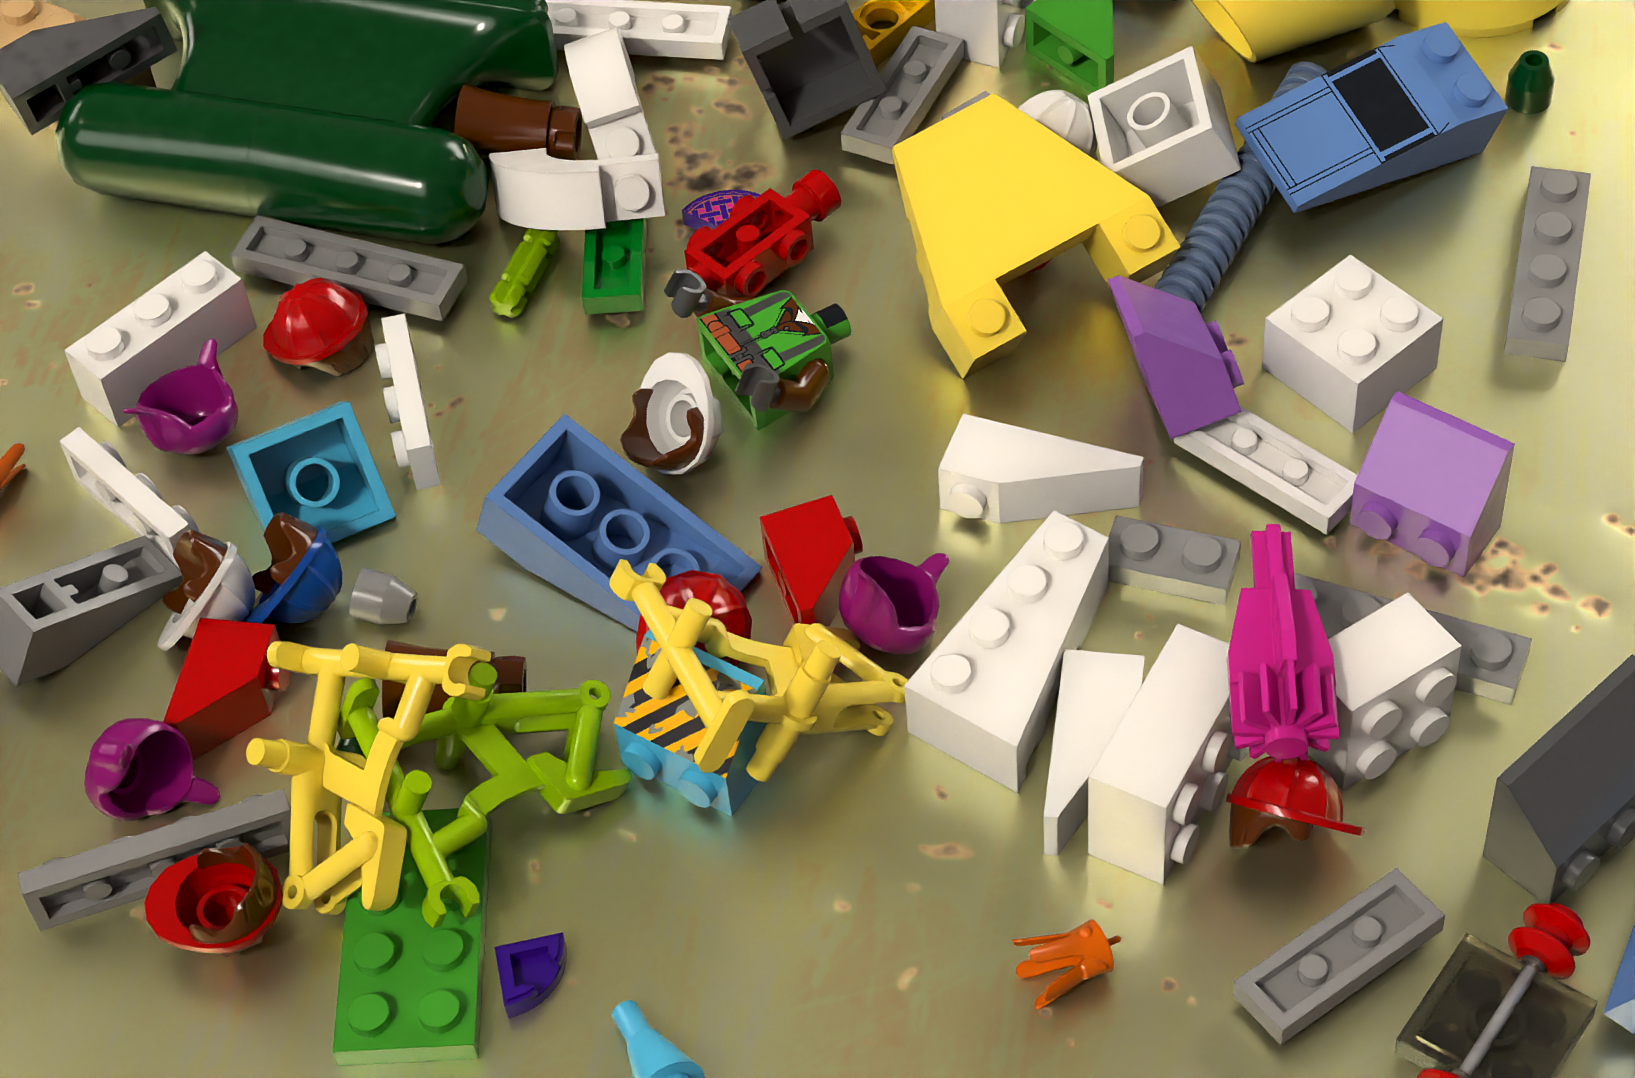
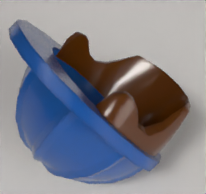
[244,512,342,623]

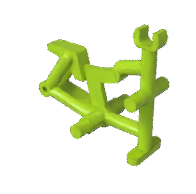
[337,662,632,928]

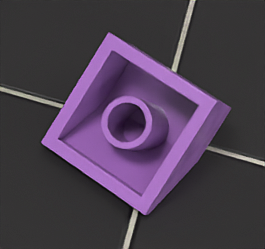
[1107,275,1244,439]
[1350,391,1515,577]

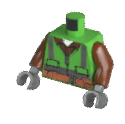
[664,269,851,431]

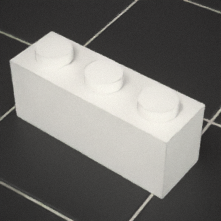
[64,251,257,428]

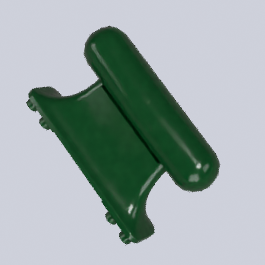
[55,0,559,245]

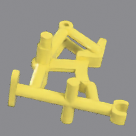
[609,559,908,782]
[246,641,491,915]

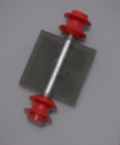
[1394,903,1598,1078]

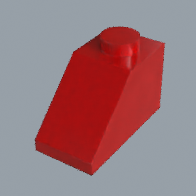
[760,495,863,627]
[163,618,291,760]

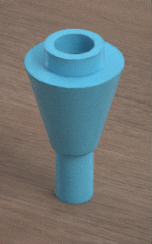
[612,1000,705,1078]

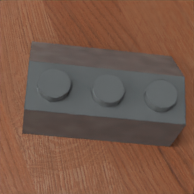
[1482,654,1635,904]

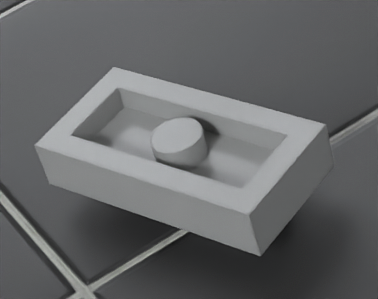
[1108,515,1241,606]

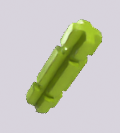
[490,228,560,319]

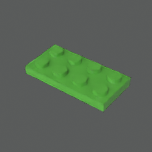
[332,808,492,1066]

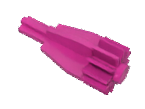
[1226,524,1340,763]

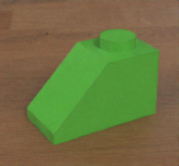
[1025,0,1114,93]

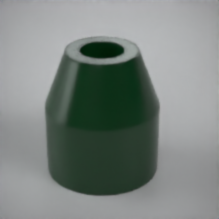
[1505,50,1555,114]

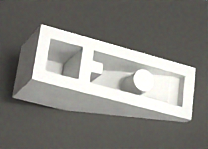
[938,414,1144,524]
[1043,649,1145,856]

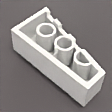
[904,510,1109,793]

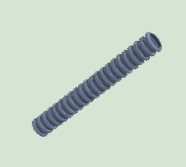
[1154,61,1328,314]

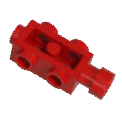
[684,169,841,297]

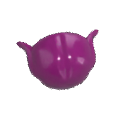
[123,338,238,455]
[838,553,949,655]
[84,718,220,822]

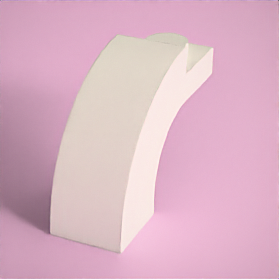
[564,27,662,169]
[489,148,665,230]

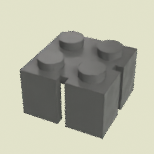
[727,0,887,140]

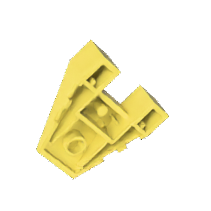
[892,93,1181,379]

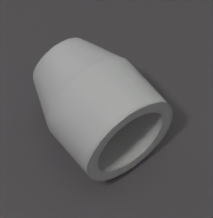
[349,567,418,625]

